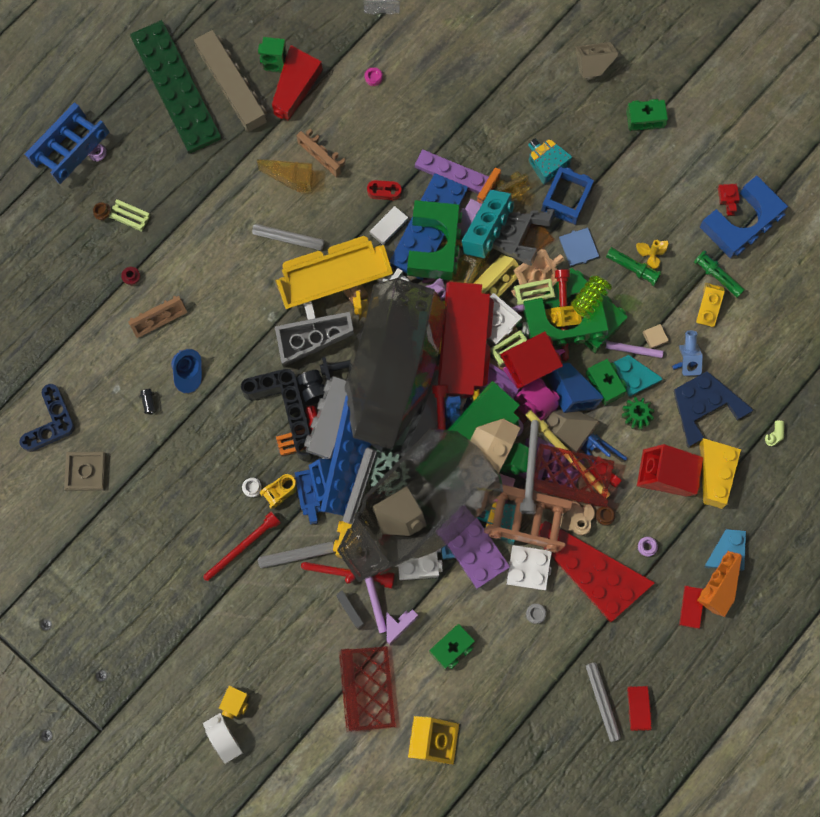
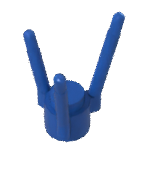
[581,432,627,464]

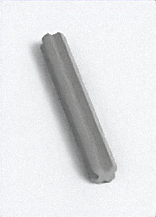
[252,224,324,250]
[343,448,377,524]
[258,542,335,568]
[586,662,621,742]

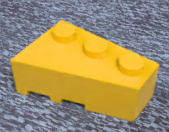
[699,438,741,509]

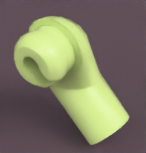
[765,421,785,446]

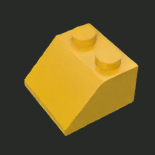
[408,716,459,765]

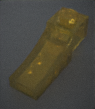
[450,251,490,283]

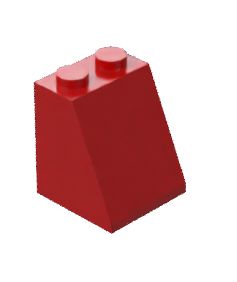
[637,444,703,497]

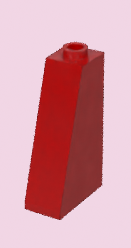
[272,45,323,121]

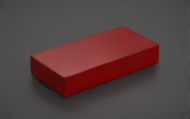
[679,586,703,629]

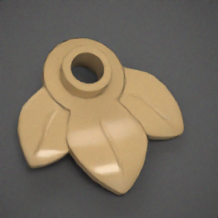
[560,501,595,536]

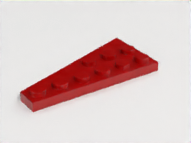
[538,521,654,623]

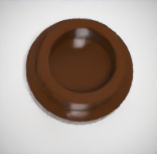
[93,202,111,220]
[596,506,615,526]

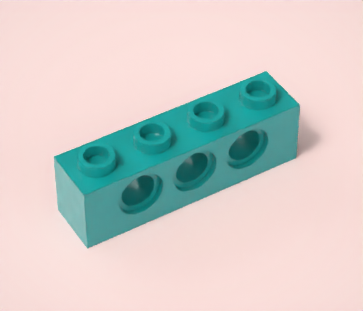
[462,190,514,258]

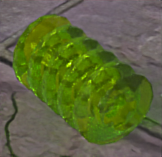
[571,275,612,319]

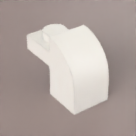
[203,713,242,764]

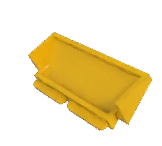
[275,236,393,309]

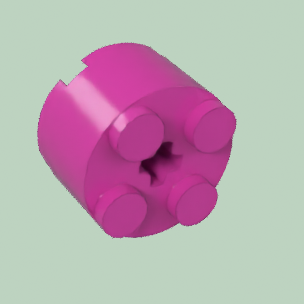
[514,378,560,421]

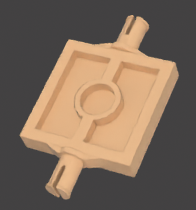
[511,249,564,298]

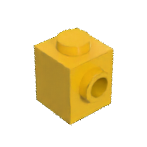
[219,686,249,719]

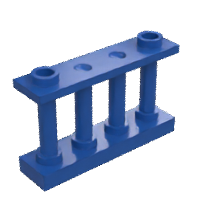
[24,103,110,184]

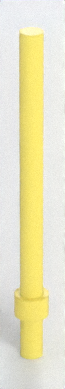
[526,410,610,499]

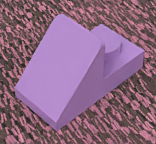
[457,199,482,237]
[387,610,418,645]

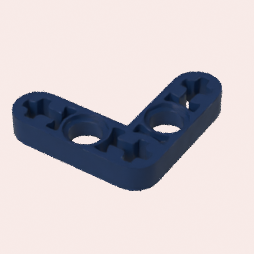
[19,384,75,452]

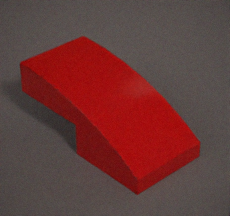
[627,686,651,731]

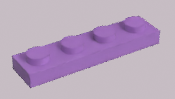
[415,149,489,194]

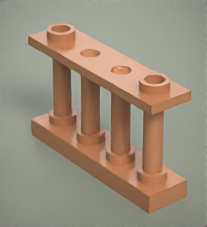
[484,483,572,552]

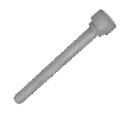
[520,420,539,514]

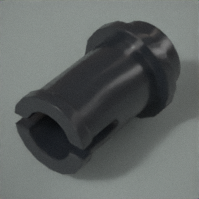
[139,389,157,414]

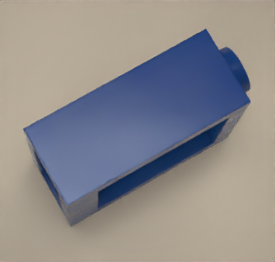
[541,167,594,225]

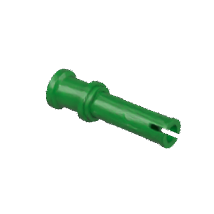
[606,247,662,287]
[694,250,745,298]

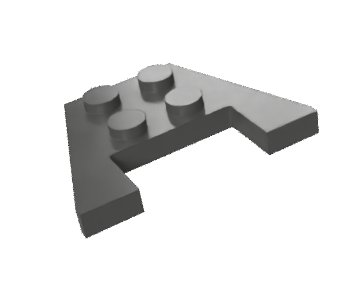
[492,209,555,266]

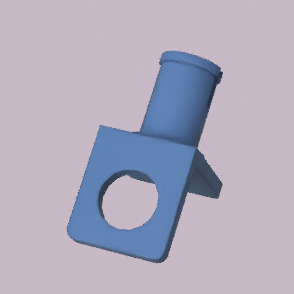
[679,330,703,376]

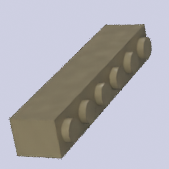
[194,30,267,132]

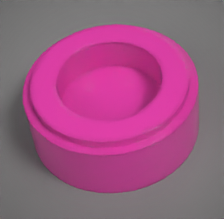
[364,67,383,86]

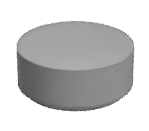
[526,604,546,624]

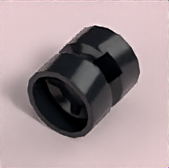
[296,370,325,405]

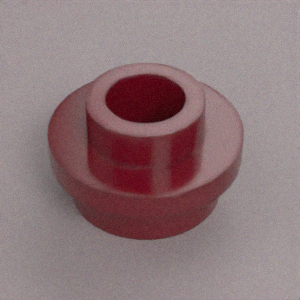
[121,267,140,285]

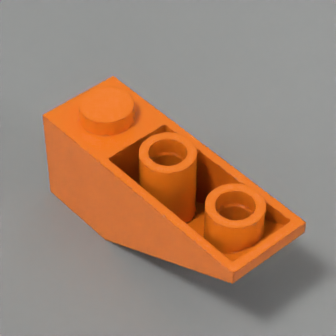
[697,551,742,617]

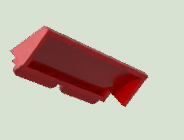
[438,282,494,399]

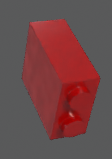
[500,332,563,389]

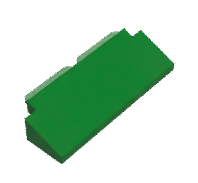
[414,381,520,492]

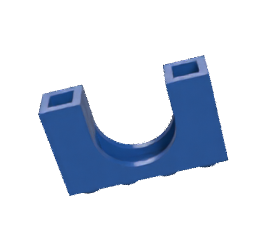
[700,175,788,259]

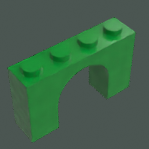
[407,200,462,280]
[543,268,628,354]
[523,287,608,347]

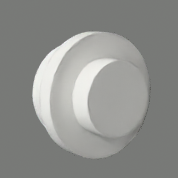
[242,478,262,497]

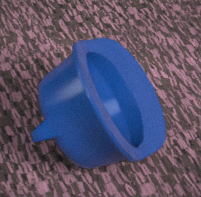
[171,349,202,393]

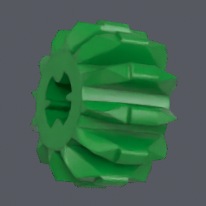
[621,397,655,430]

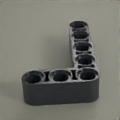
[241,369,314,461]

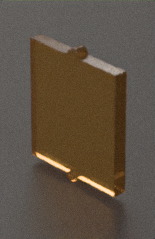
[521,224,553,251]

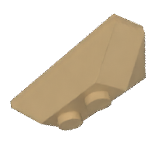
[459,419,520,497]

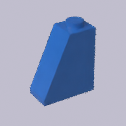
[545,363,603,413]

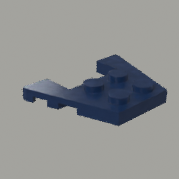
[673,371,753,448]

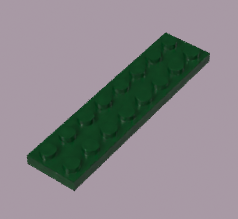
[130,20,221,154]

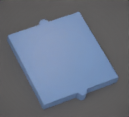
[559,228,599,267]

